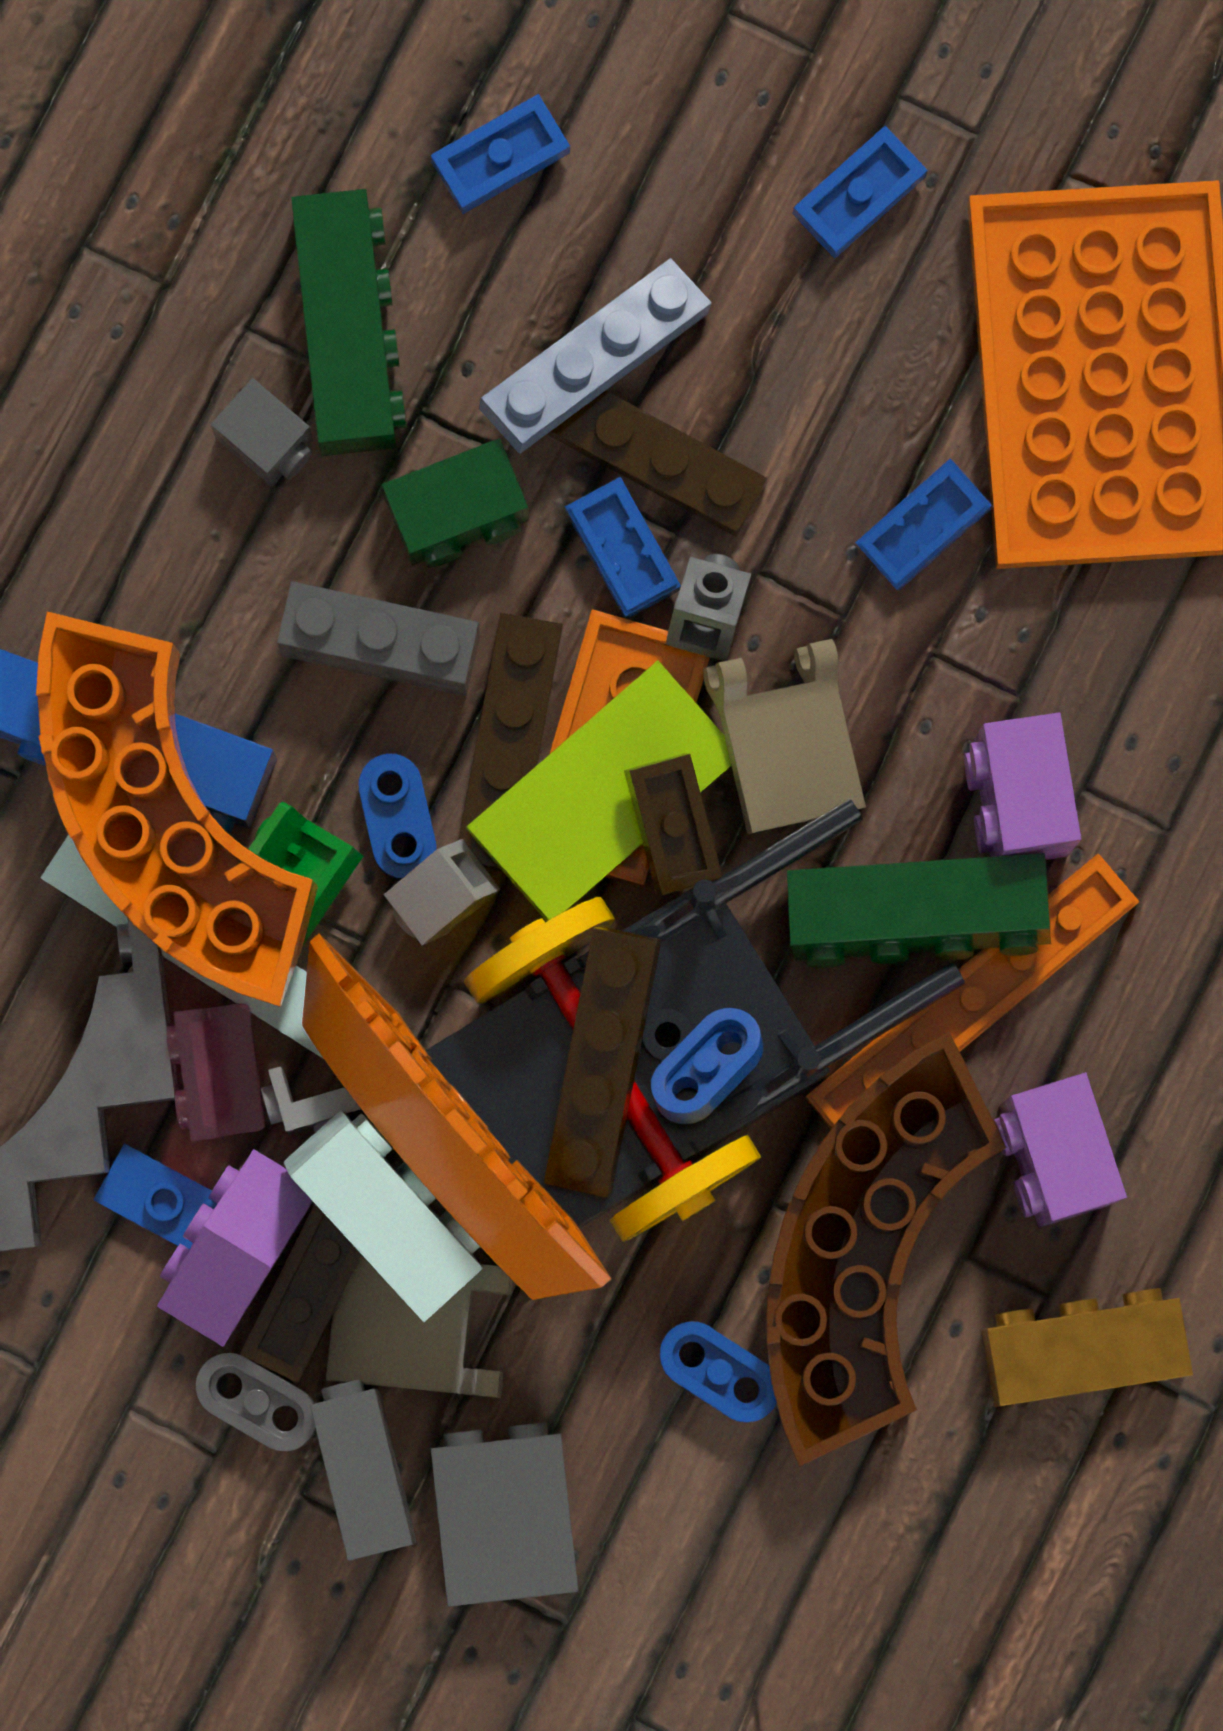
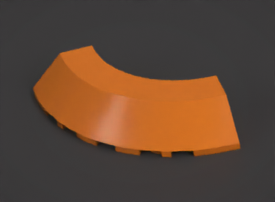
[36,611,318,1007]
[302,933,611,1300]

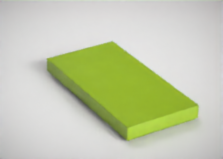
[466,660,731,921]

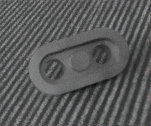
[196,1353,316,1451]

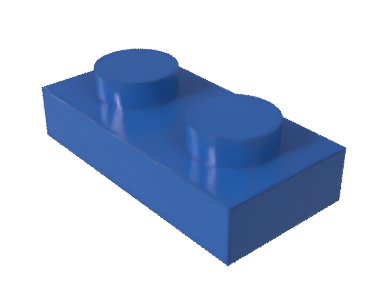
[430,94,570,214]
[792,126,928,259]

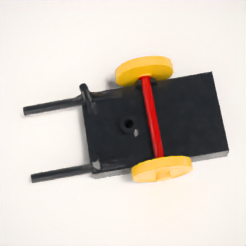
[425,799,965,1242]

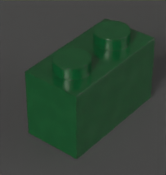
[382,438,529,568]

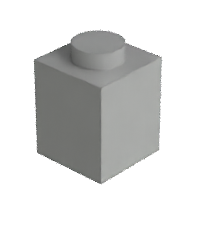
[384,839,501,945]

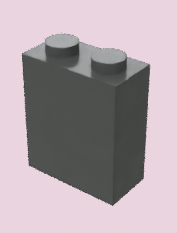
[310,1379,417,1561]
[431,1422,578,1607]

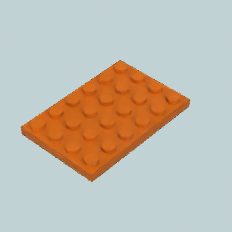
[967,180,1223,569]

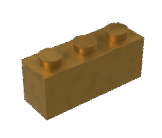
[981,1288,1193,1407]

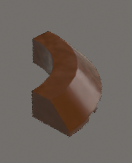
[767,1032,1006,1467]

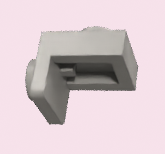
[261,1066,363,1135]

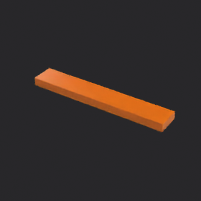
[805,853,1140,1129]

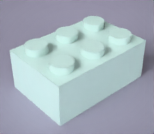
[284,1109,483,1322]

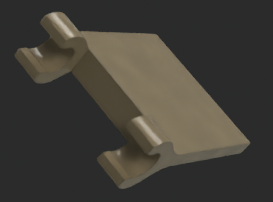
[703,639,866,834]
[326,1255,513,1398]

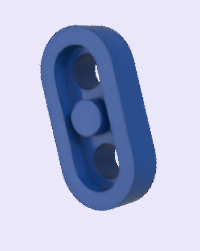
[358,754,437,881]
[651,1008,763,1124]
[660,1322,776,1423]

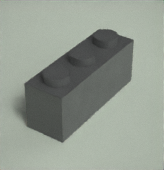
[277,581,480,697]

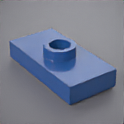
[855,458,993,591]
[565,477,681,619]
[93,1143,217,1249]

